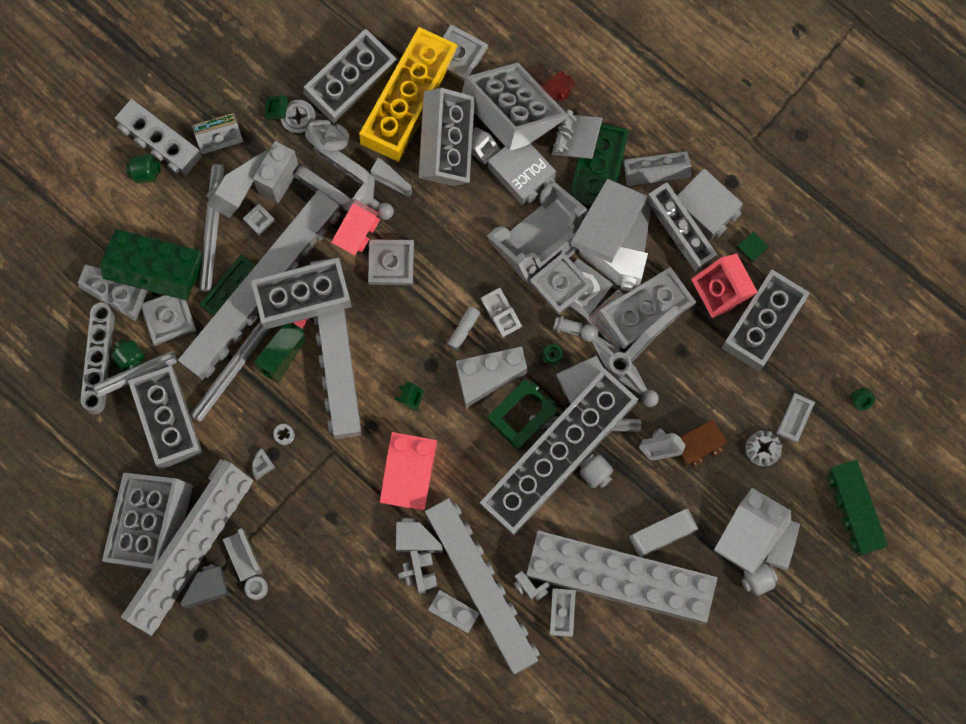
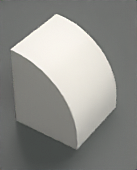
[471,127,500,164]

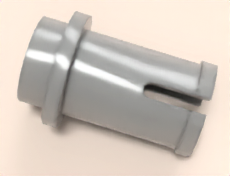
[553,315,582,337]

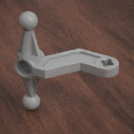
[580,305,683,407]

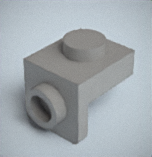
[514,571,550,601]

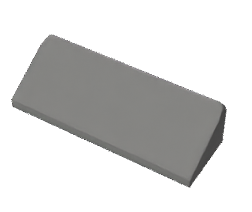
[623,152,692,186]

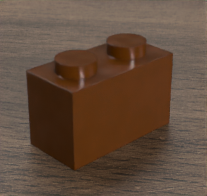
[678,419,727,468]

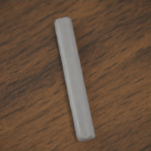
[93,351,178,397]

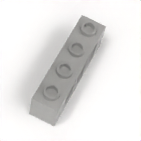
[115,99,202,176]
[646,182,717,272]

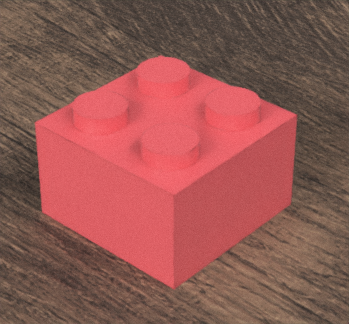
[332,200,380,255]
[691,254,758,318]

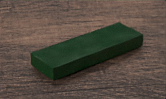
[199,254,256,317]

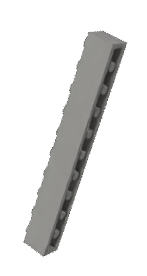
[178,190,341,381]

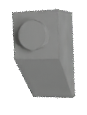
[396,518,443,553]

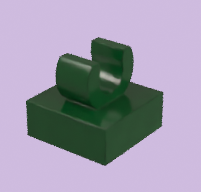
[394,382,424,411]

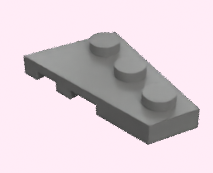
[78,265,147,321]

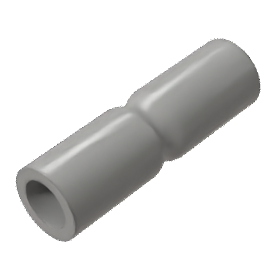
[447,306,480,351]

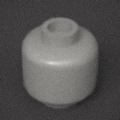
[579,454,613,488]
[742,562,778,596]

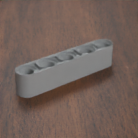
[81,303,115,414]

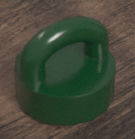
[850,388,875,410]

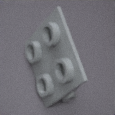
[552,110,603,159]

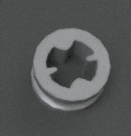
[273,424,295,445]

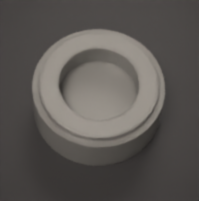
[244,576,268,600]

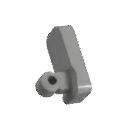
[639,428,686,460]

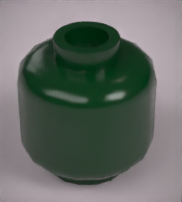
[126,154,161,184]
[111,339,145,372]

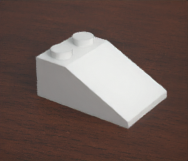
[579,247,648,291]

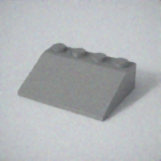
[462,63,568,151]
[102,473,193,571]

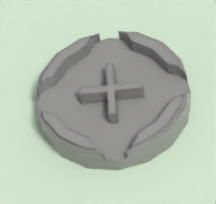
[305,120,349,151]

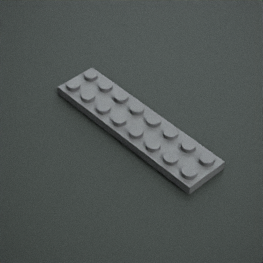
[121,460,253,636]

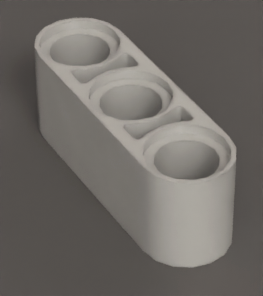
[629,509,698,557]

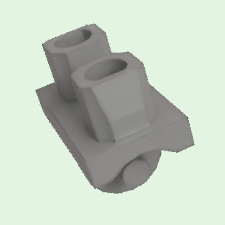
[398,550,437,594]

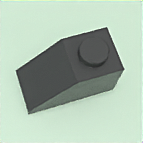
[181,564,230,609]

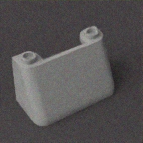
[487,181,588,286]

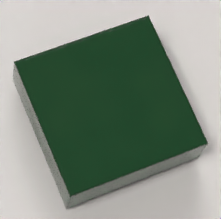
[264,95,288,121]
[737,231,768,263]

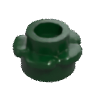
[542,344,564,366]

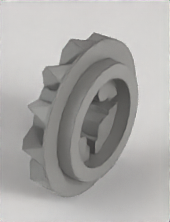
[281,100,316,134]
[746,430,782,467]

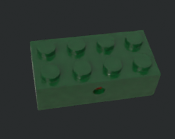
[100,229,202,301]

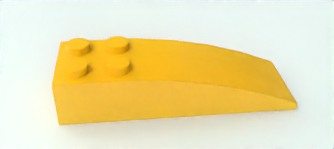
[359,27,458,162]

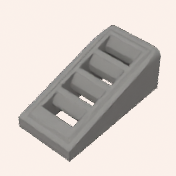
[371,157,412,197]

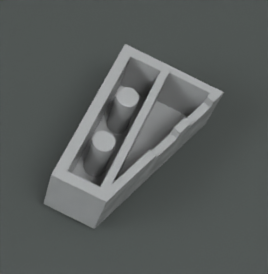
[456,347,527,409]

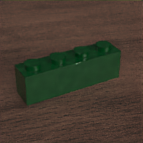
[826,460,888,557]

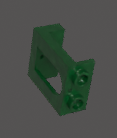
[487,379,557,452]

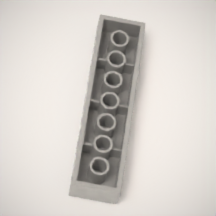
[480,368,638,535]
[526,531,718,625]

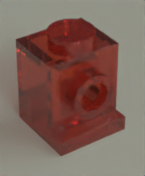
[541,71,576,103]

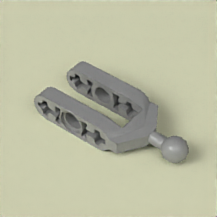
[293,146,394,220]

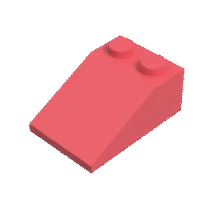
[380,432,437,511]

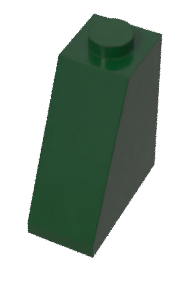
[254,324,306,384]

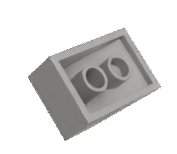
[206,150,268,218]
[714,488,791,574]

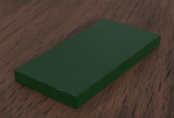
[570,123,629,208]

